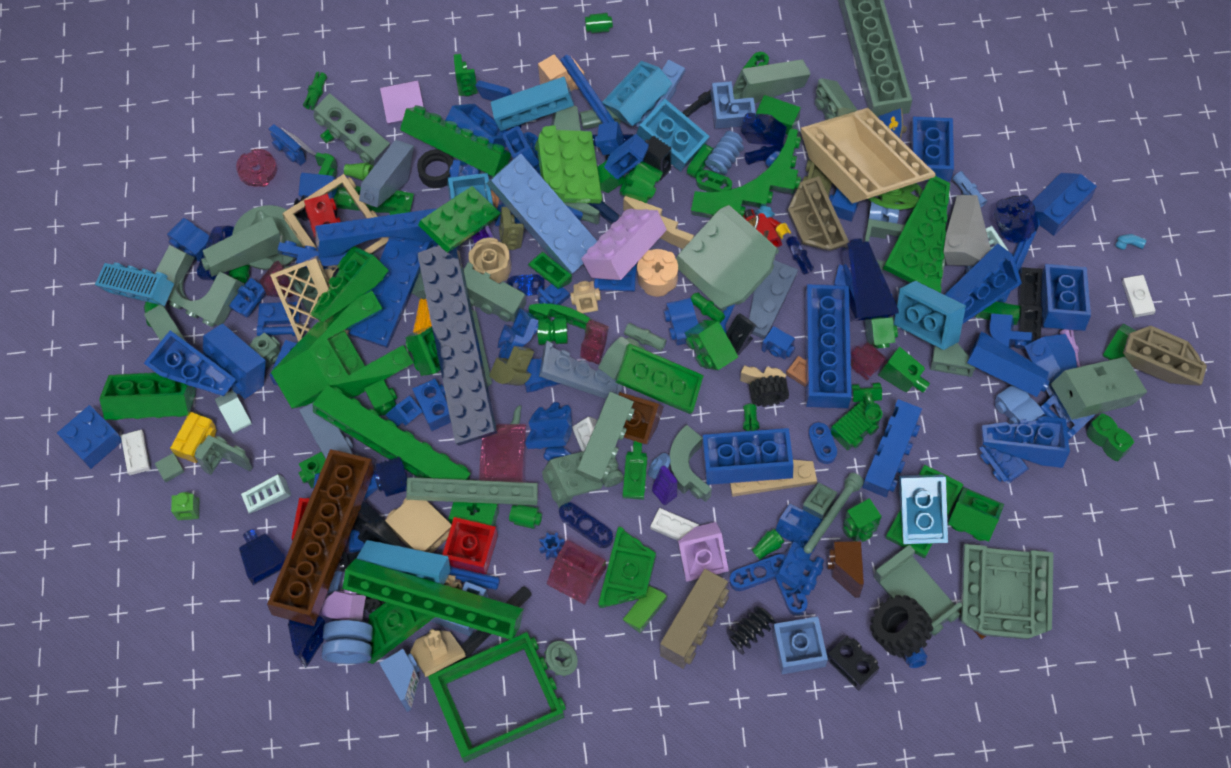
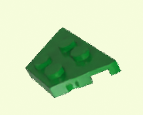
[598,526,656,608]
[368,602,435,664]

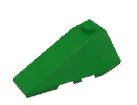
[310,246,389,322]

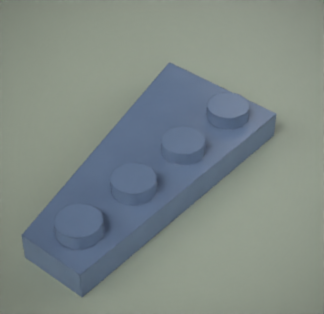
[749,260,798,339]
[539,341,622,399]

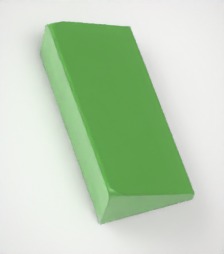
[623,586,667,633]

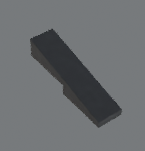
[1019,267,1042,342]

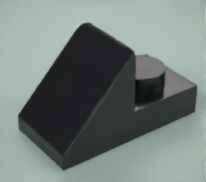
[726,313,757,356]

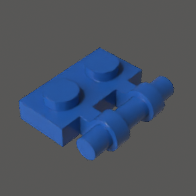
[775,541,824,595]

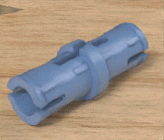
[952,171,987,208]

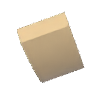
[740,365,786,384]

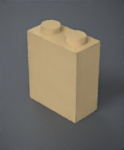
[385,498,451,553]

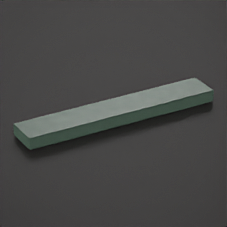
[406,477,538,505]

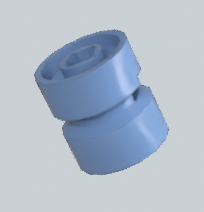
[868,202,900,224]

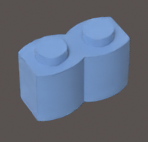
[995,385,1044,424]

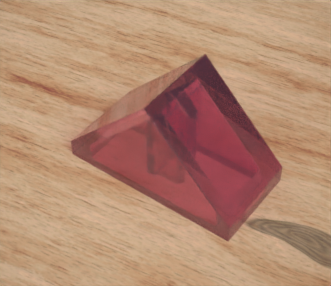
[259,260,293,297]

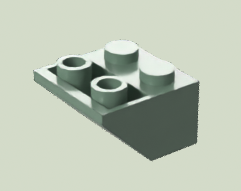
[815,78,857,120]

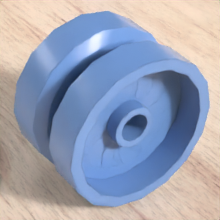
[321,620,373,664]

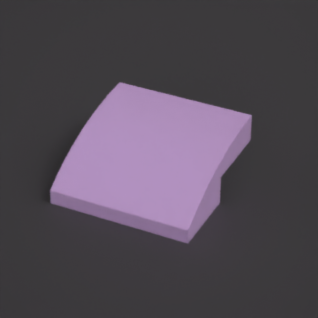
[380,81,424,125]

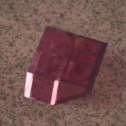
[546,540,606,605]

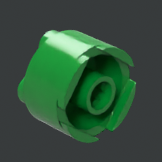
[620,161,663,203]

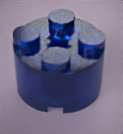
[994,195,1039,243]

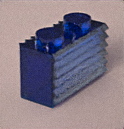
[373,457,407,497]

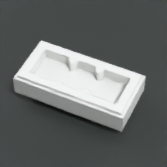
[1122,275,1156,318]
[121,430,150,475]
[650,508,699,541]

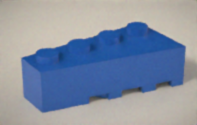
[945,243,1022,324]

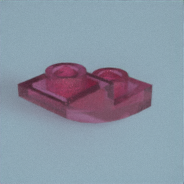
[580,319,609,365]

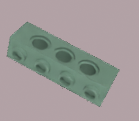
[313,93,390,166]

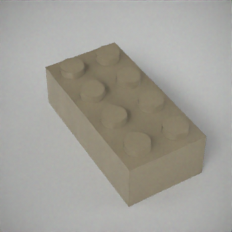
[660,569,730,669]

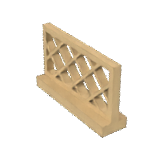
[270,255,349,342]

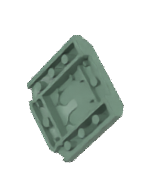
[676,205,779,311]
[961,544,1053,640]

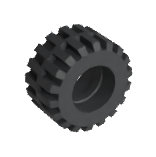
[870,595,933,658]

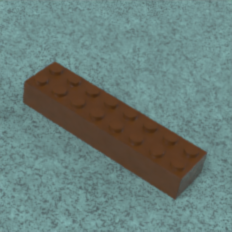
[267,449,374,626]

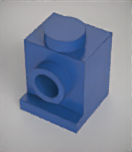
[762,326,796,359]
[386,395,423,427]

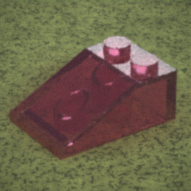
[479,424,526,482]

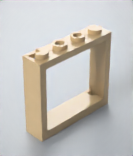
[283,174,389,280]

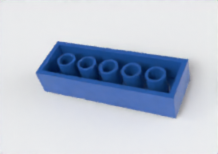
[805,284,852,408]

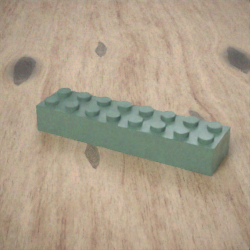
[838,0,912,117]

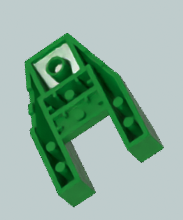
[271,291,414,409]

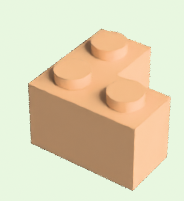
[538,55,585,91]

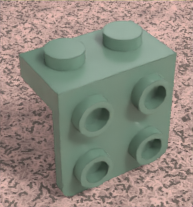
[195,435,253,475]
[542,451,603,509]

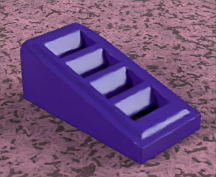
[652,465,677,505]

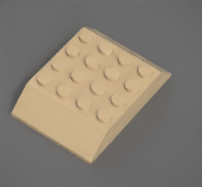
[801,108,936,203]

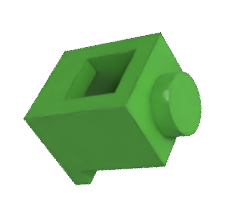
[171,492,200,521]

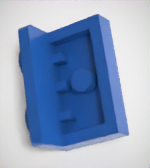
[979,445,1029,484]

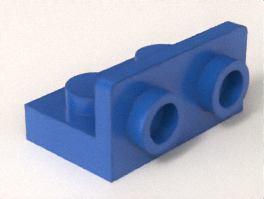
[775,503,822,552]

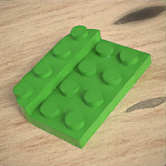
[535,125,602,203]

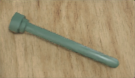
[804,473,864,554]

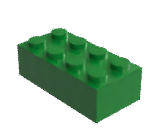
[99,373,196,420]

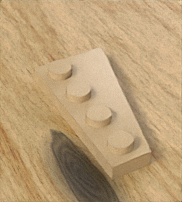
[730,460,817,497]

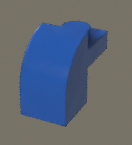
[990,314,1033,349]

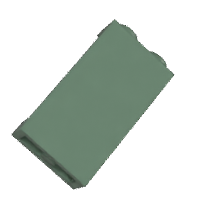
[874,545,963,636]

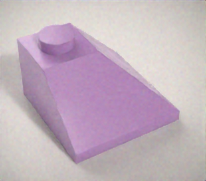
[678,522,729,582]

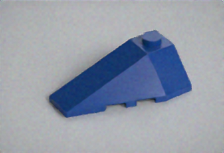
[144,330,237,397]
[1025,334,1077,424]
[981,416,1070,468]

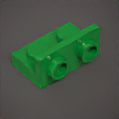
[453,54,478,96]

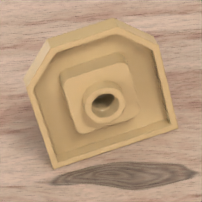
[410,629,466,677]

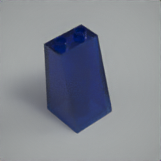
[841,238,899,322]

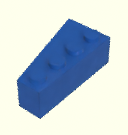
[863,399,922,498]

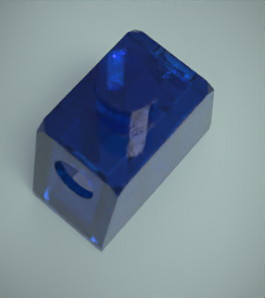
[741,113,787,146]
[239,529,286,586]

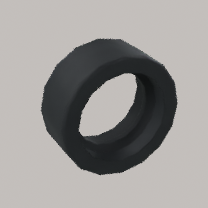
[417,149,453,189]

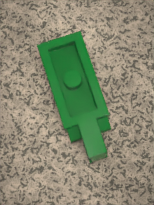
[623,441,647,500]

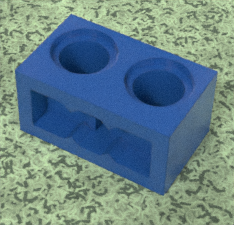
[412,379,451,431]

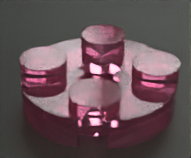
[236,149,277,187]

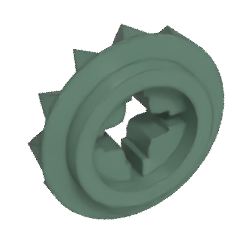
[544,641,578,677]

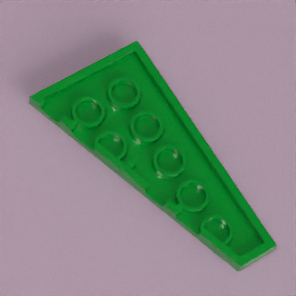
[883,176,950,293]

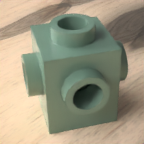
[249,332,280,369]

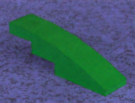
[333,186,414,213]

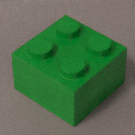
[684,320,738,370]

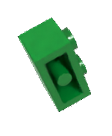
[864,317,898,349]
[843,498,882,542]

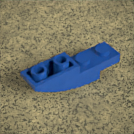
[278,241,351,269]

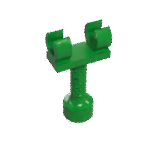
[851,383,883,422]

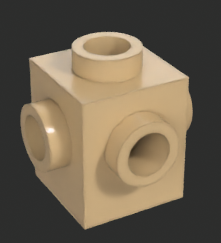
[571,281,601,313]

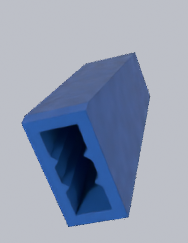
[967,331,1050,397]

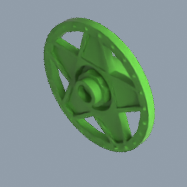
[868,183,923,209]

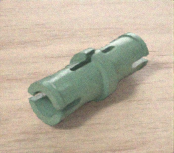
[624,323,667,351]

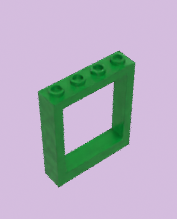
[428,632,566,763]

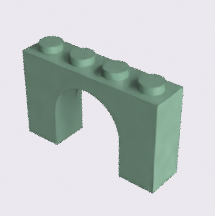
[155,245,244,327]

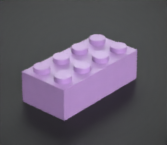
[581,209,667,280]

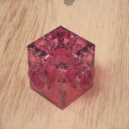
[851,342,887,381]

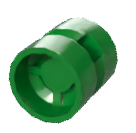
[537,317,568,345]

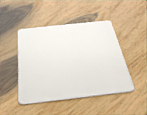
[282,128,316,155]

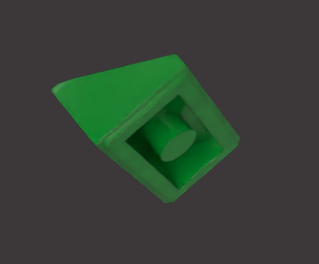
[528,252,572,289]
[975,301,1020,325]

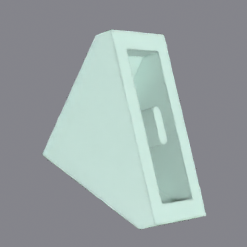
[215,390,252,434]

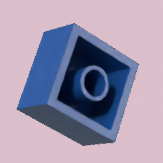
[57,405,122,469]

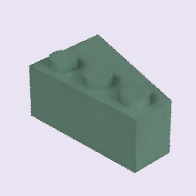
[464,262,526,322]

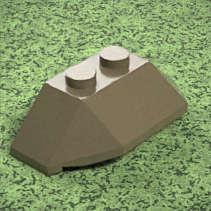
[788,176,849,251]
[1123,326,1207,386]

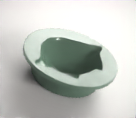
[232,205,303,270]

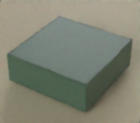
[154,453,184,483]

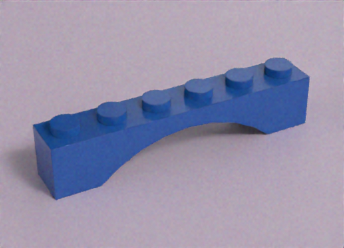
[315,208,437,258]

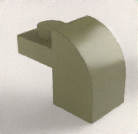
[489,346,534,386]

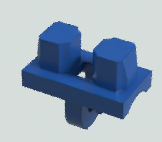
[229,278,268,318]

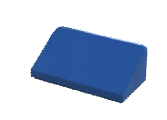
[298,172,338,199]

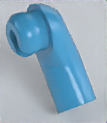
[1115,234,1147,250]

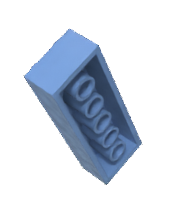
[486,154,597,274]

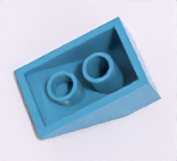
[899,474,948,544]

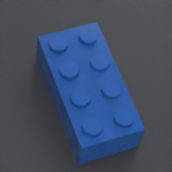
[703,428,794,485]

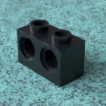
[827,636,880,691]

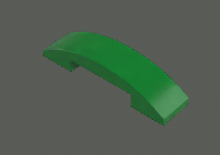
[528,303,606,346]

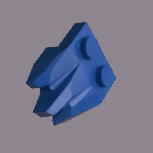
[497,308,539,359]
[525,402,572,449]

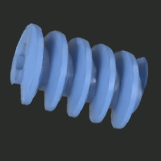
[705,131,744,175]

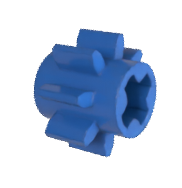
[539,532,565,560]

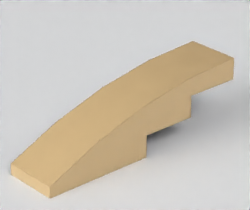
[623,196,694,249]

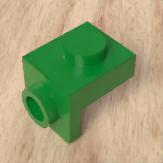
[315,152,338,178]

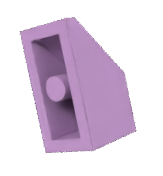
[319,590,366,621]

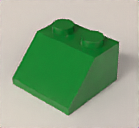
[405,326,440,376]
[948,487,1004,542]

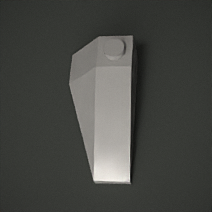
[944,195,991,266]

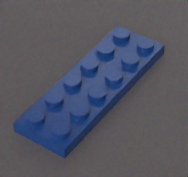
[349,237,432,348]

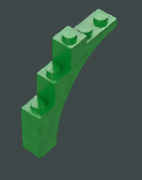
[691,128,801,219]

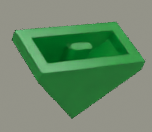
[1103,323,1136,360]

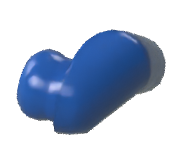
[543,447,572,461]

